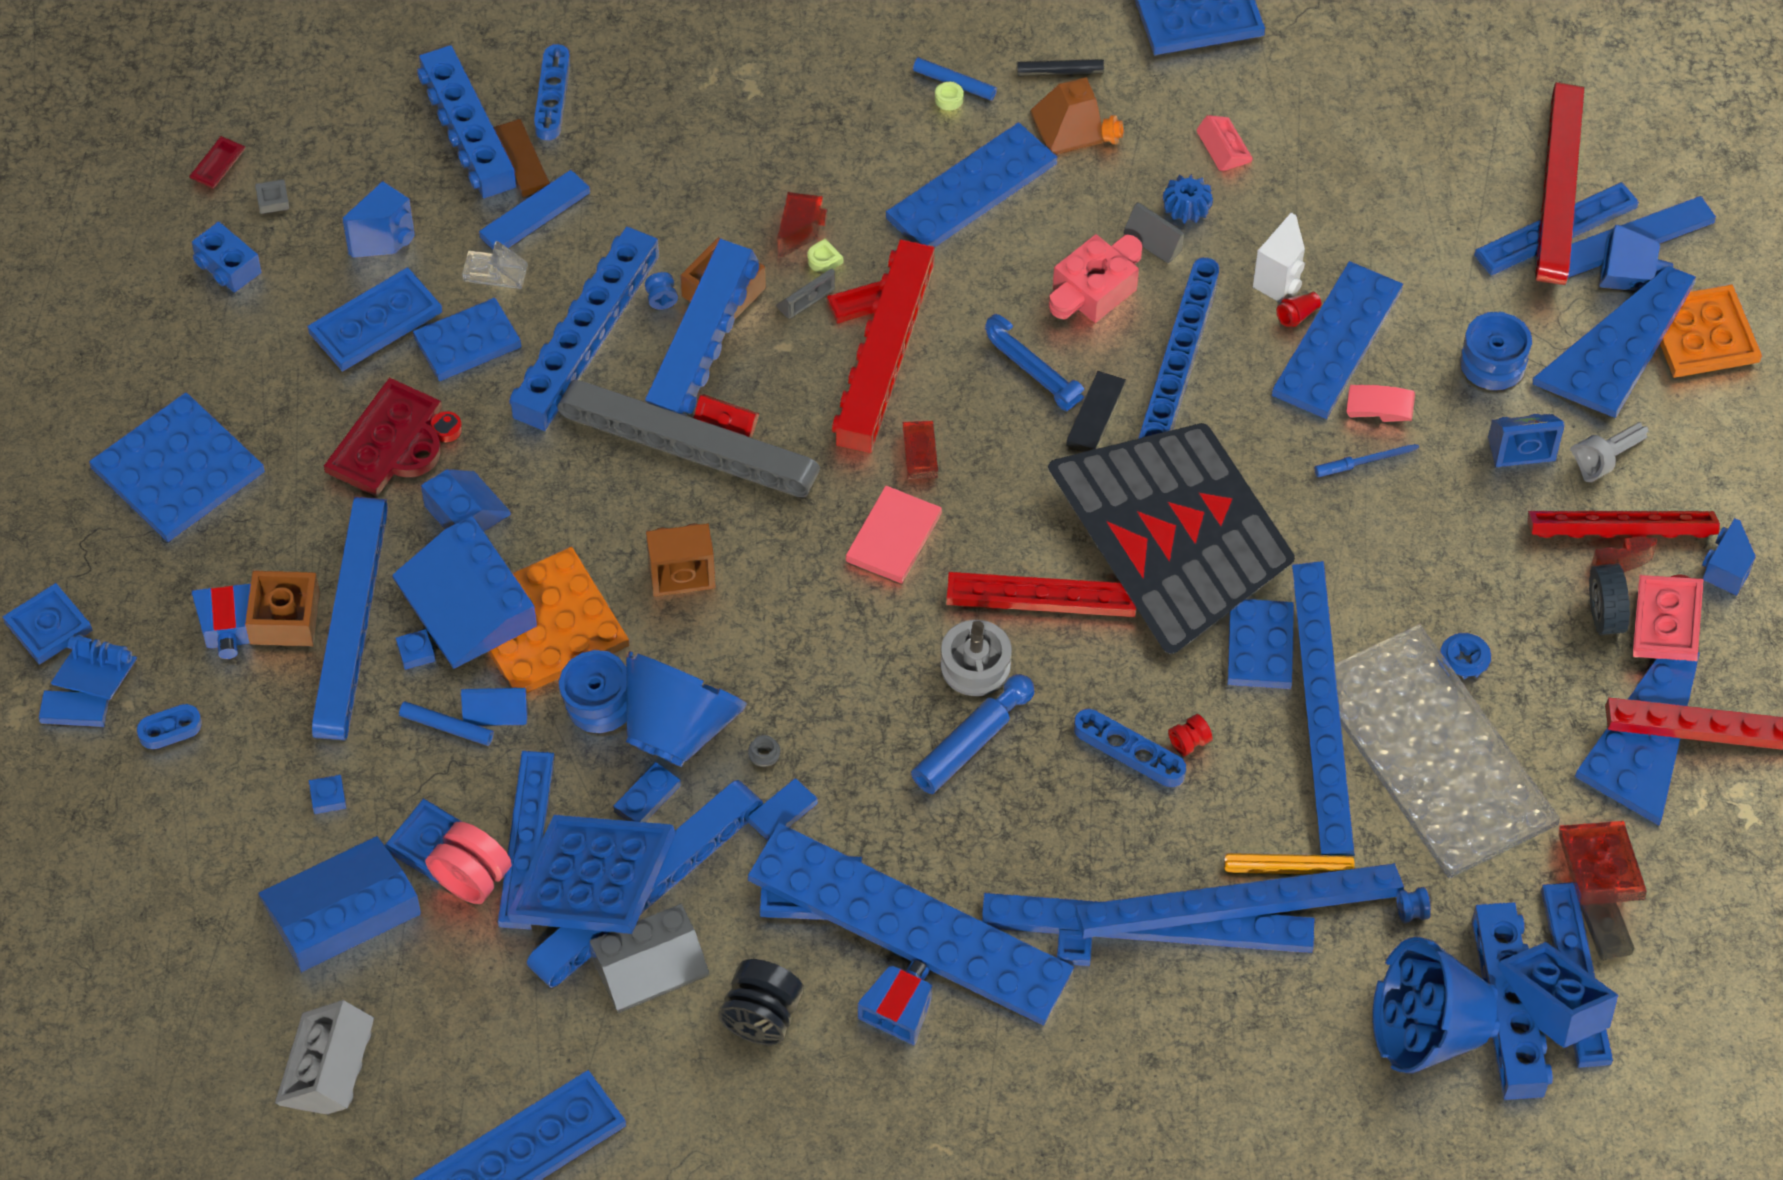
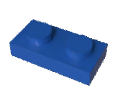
[613,762,681,822]

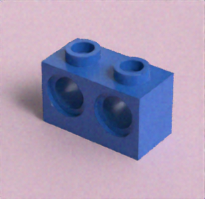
[191,221,262,293]

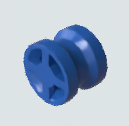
[644,272,678,310]
[1396,887,1431,923]

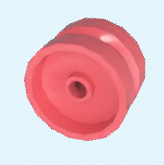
[425,822,512,904]

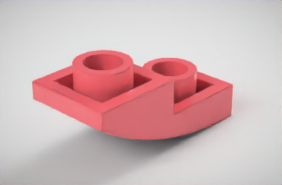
[1346,385,1415,422]

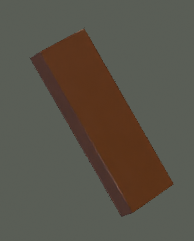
[493,119,550,197]

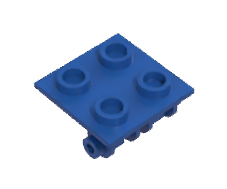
[51,635,137,700]

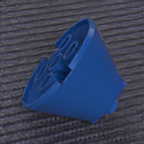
[626,651,747,767]
[1373,937,1500,1073]

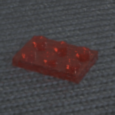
[1558,821,1647,905]

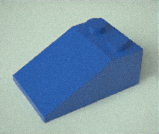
[1498,942,1619,1048]

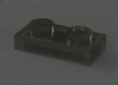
[1579,892,1635,961]

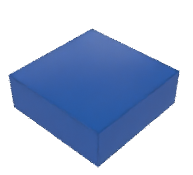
[1057,929,1092,966]

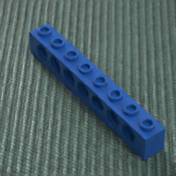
[509,226,659,431]

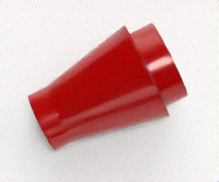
[1276,292,1322,327]

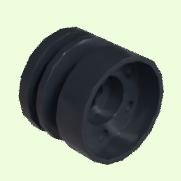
[718,959,804,1046]

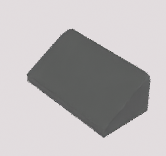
[1124,202,1184,263]
[776,268,835,319]

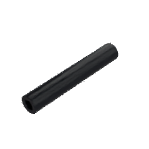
[1017,59,1104,76]

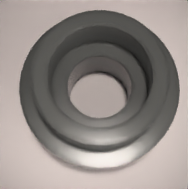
[748,735,780,767]

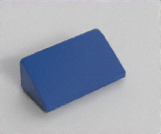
[461,688,528,726]

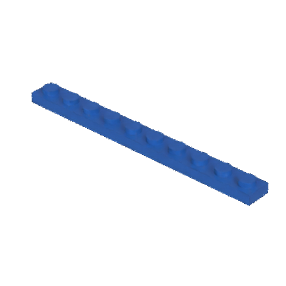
[1292,561,1355,856]
[1075,863,1404,938]
[982,893,1314,953]

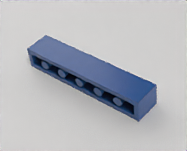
[645,239,759,416]

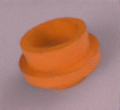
[1102,115,1124,144]

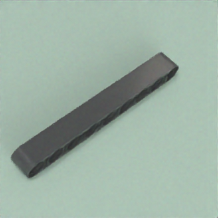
[557,380,820,497]

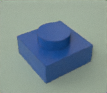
[396,629,435,670]
[309,775,347,814]

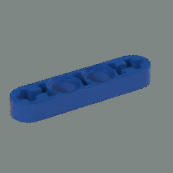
[534,44,570,141]
[1074,709,1186,787]

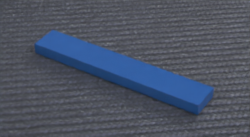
[1474,182,1639,276]
[1568,196,1716,278]
[498,751,555,930]
[1541,882,1613,1068]

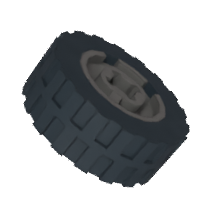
[1589,563,1630,635]

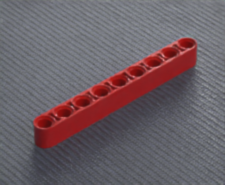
[1535,82,1585,286]

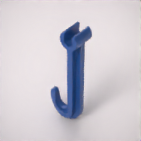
[985,314,1085,412]

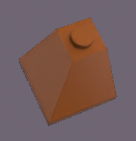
[1030,77,1104,155]

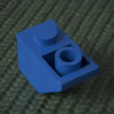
[1702,518,1756,596]

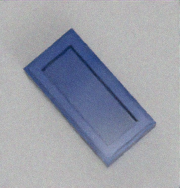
[39,690,109,727]
[748,778,818,841]

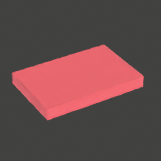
[846,486,942,584]
[1633,575,1704,661]

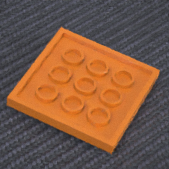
[488,547,630,693]

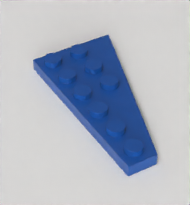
[1533,266,1696,418]

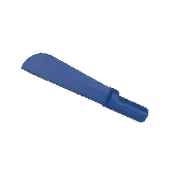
[1314,444,1419,478]

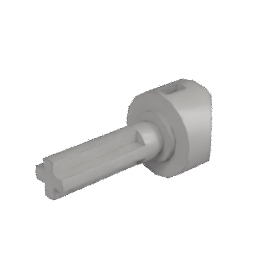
[1570,422,1649,482]

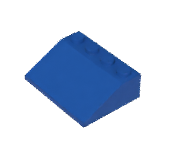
[392,516,537,669]
[258,836,421,973]

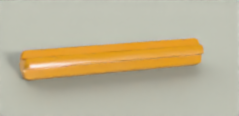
[1224,853,1355,874]

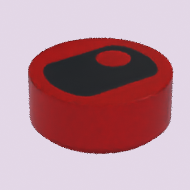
[431,411,462,442]

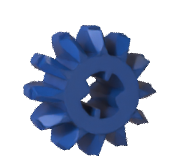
[1163,173,1213,224]

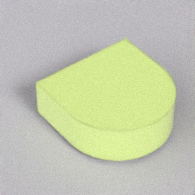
[807,238,843,273]

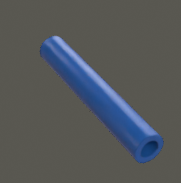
[913,57,997,101]
[399,701,494,746]

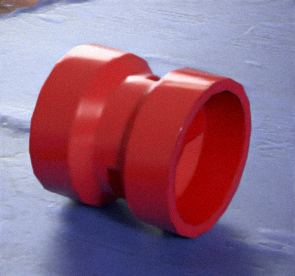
[1168,714,1213,757]

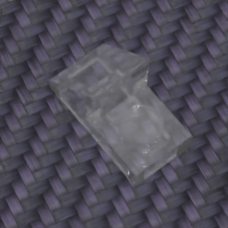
[462,241,528,289]

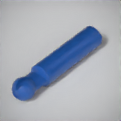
[911,674,1034,794]

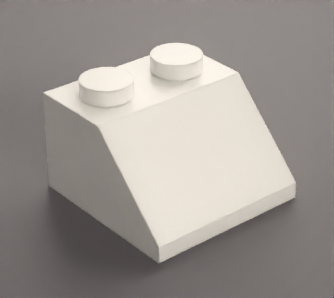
[1253,213,1305,303]

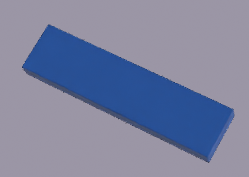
[479,170,590,255]

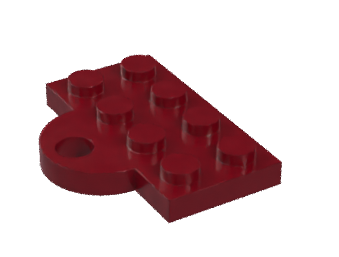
[324,377,442,497]

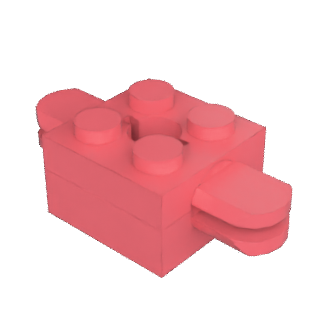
[1049,234,1142,323]

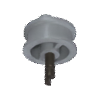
[941,620,1012,696]

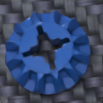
[1440,633,1491,680]

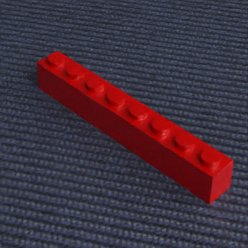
[832,239,935,454]

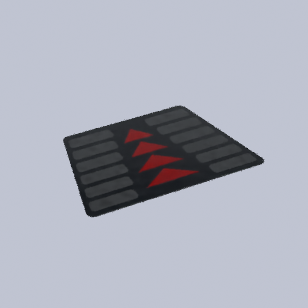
[1048,423,1295,654]

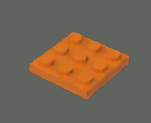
[1660,284,1762,378]

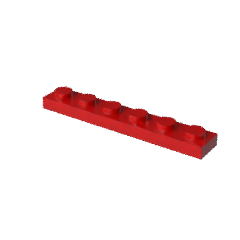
[1527,511,1720,538]
[946,572,1136,617]
[1605,697,1783,750]

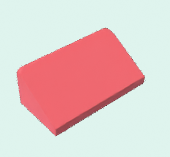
[1197,115,1253,171]

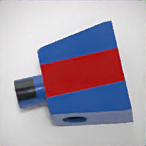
[192,583,251,659]
[858,960,932,1045]

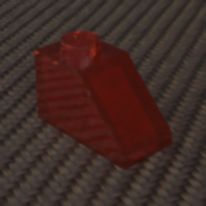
[777,192,828,257]

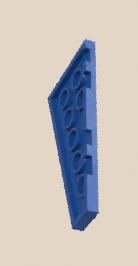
[1575,652,1700,826]

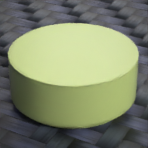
[935,82,964,111]

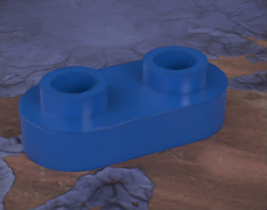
[137,704,202,749]

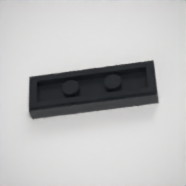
[1066,371,1126,452]

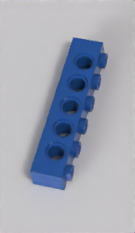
[417,45,516,199]
[1472,902,1553,1100]

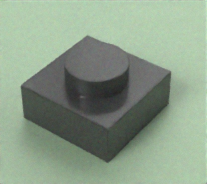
[255,179,290,214]

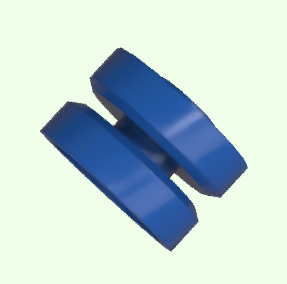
[1460,312,1532,390]
[559,650,627,733]

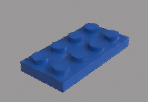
[307,267,443,372]

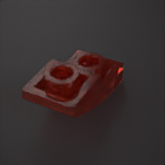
[1591,536,1657,572]

